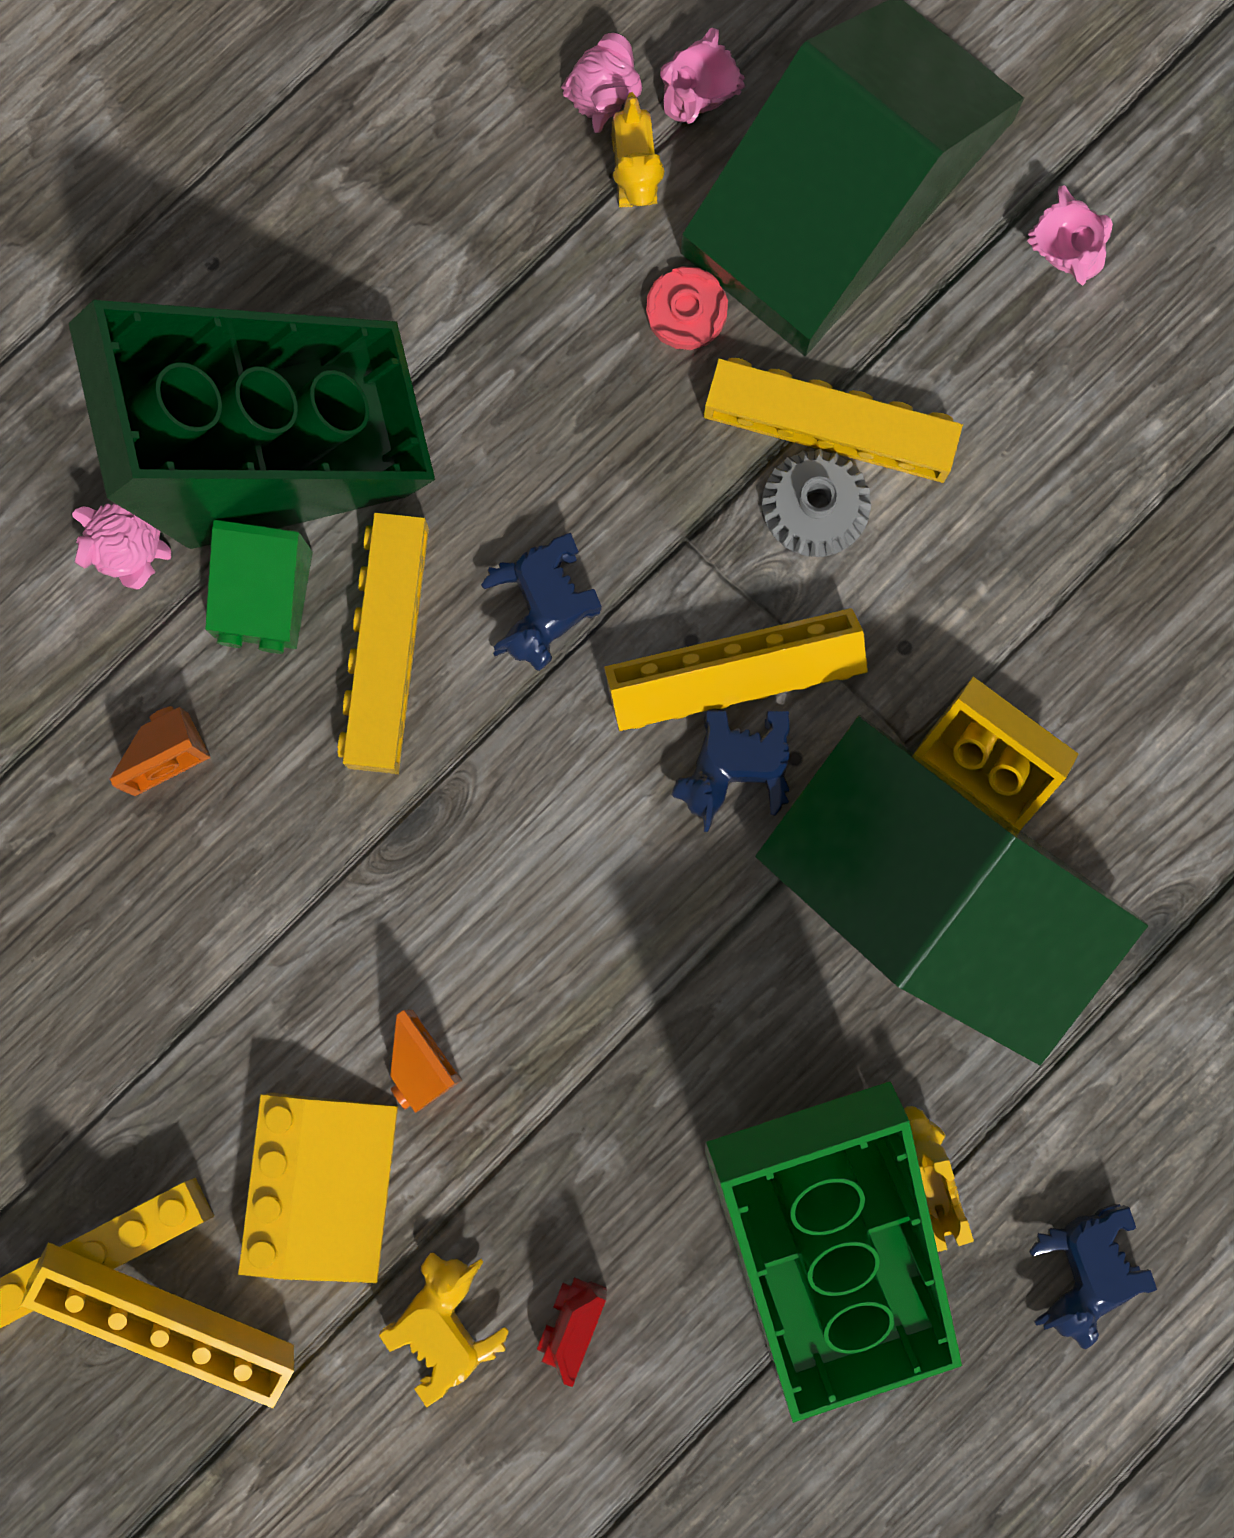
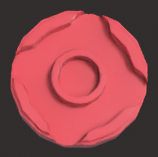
[646,266,728,350]

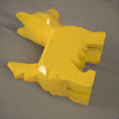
[611,92,665,207]
[904,1106,974,1252]
[379,1253,509,1407]

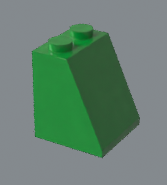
[205,520,313,654]

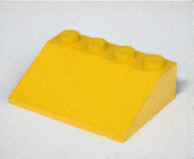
[238,1093,398,1283]

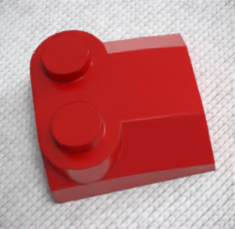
[536,1277,607,1387]

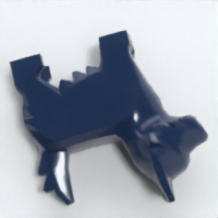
[481,532,602,671]
[671,711,790,832]
[1029,1204,1157,1349]

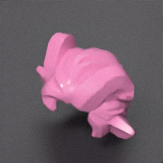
[660,27,745,124]
[561,33,642,133]
[1027,185,1113,286]
[72,504,171,590]

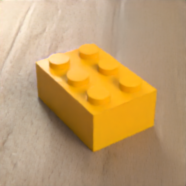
[914,677,1079,830]

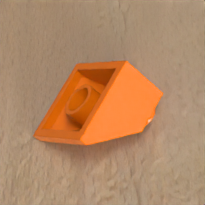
[110,706,211,796]
[390,1010,462,1113]

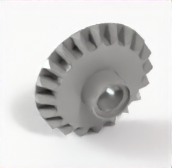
[762,449,872,557]

